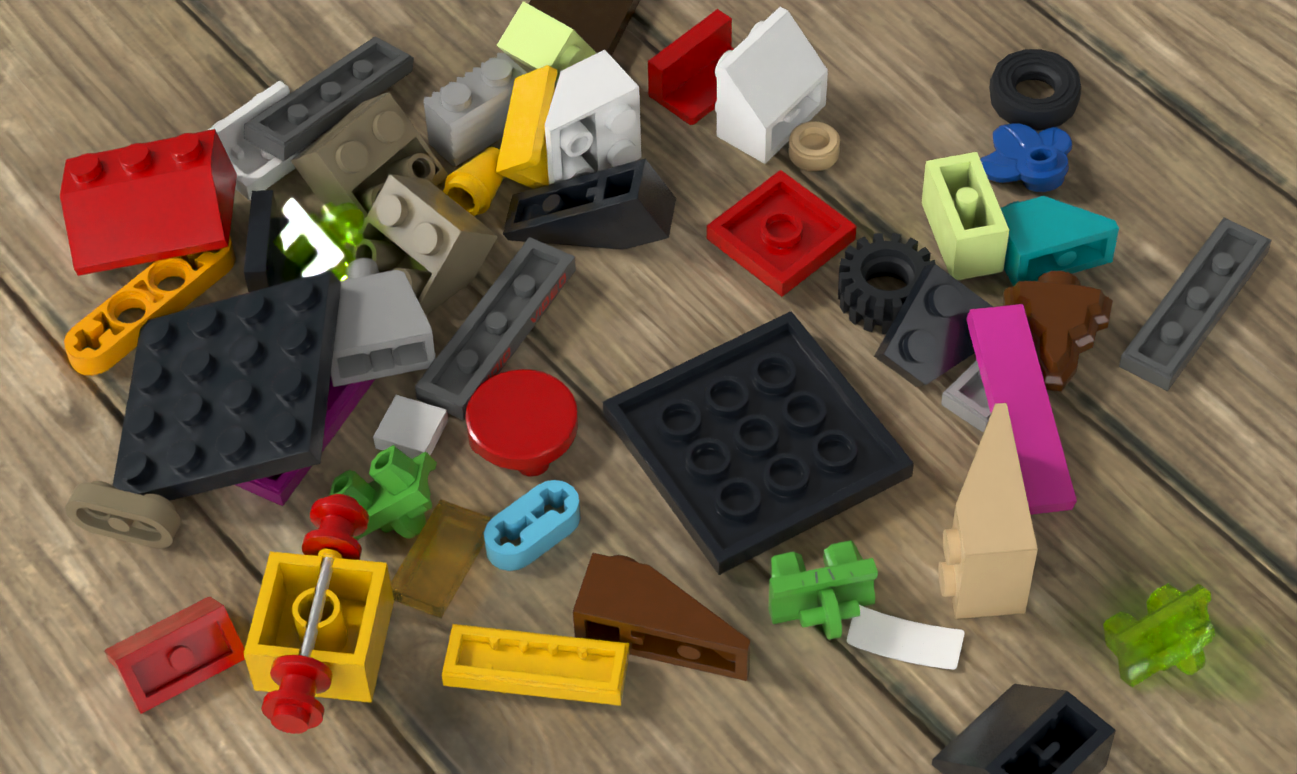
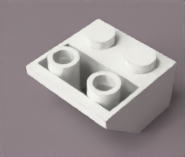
[715,7,828,164]
[545,50,641,185]

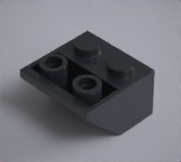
[932,684,1116,774]

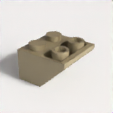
[291,92,448,228]
[341,174,498,315]

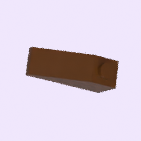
[573,553,750,681]

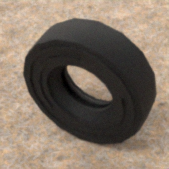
[989,49,1081,130]

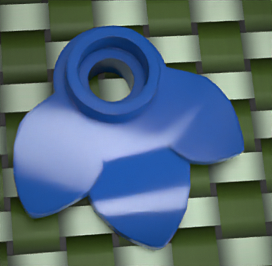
[980,123,1072,192]

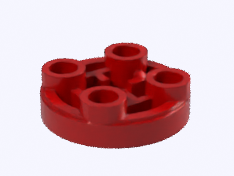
[466,369,578,477]

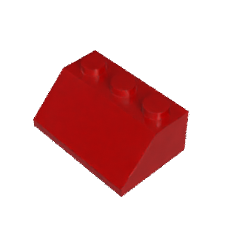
[60,129,237,276]

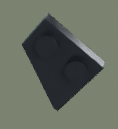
[874,264,993,387]

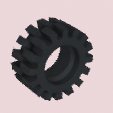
[838,233,936,334]

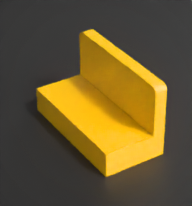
[495,65,557,189]

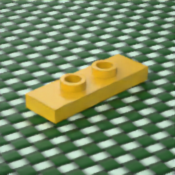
[441,624,629,706]

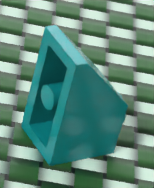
[1000,196,1119,286]

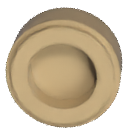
[788,122,840,171]

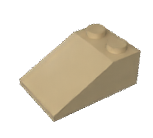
[938,403,1038,619]

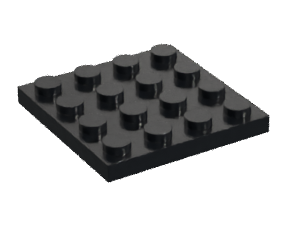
[113,270,341,501]
[602,311,914,575]

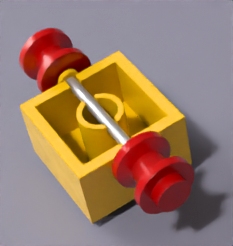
[244,494,394,734]

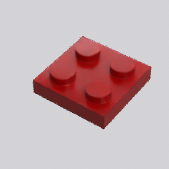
[707,170,857,297]

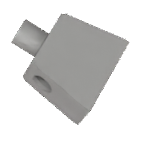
[331,258,436,387]

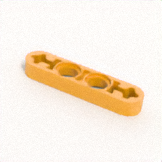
[64,237,236,376]

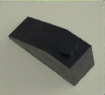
[503,158,676,250]

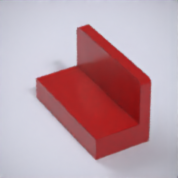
[648,9,734,125]
[104,597,245,714]

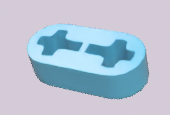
[484,480,581,571]

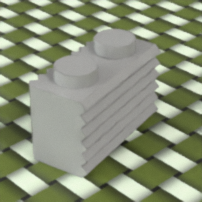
[424,53,527,167]

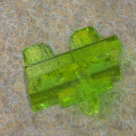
[273,198,364,281]
[1103,583,1215,687]

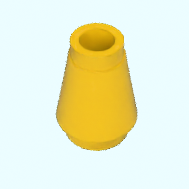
[443,147,504,216]

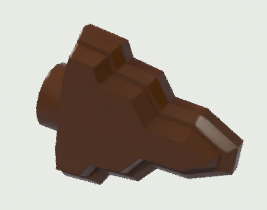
[1003,271,1113,392]

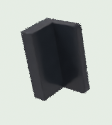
[244,190,321,293]

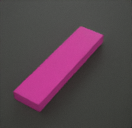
[966,304,1077,515]

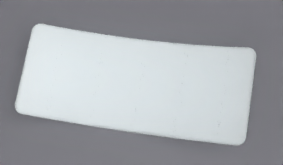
[847,605,965,670]

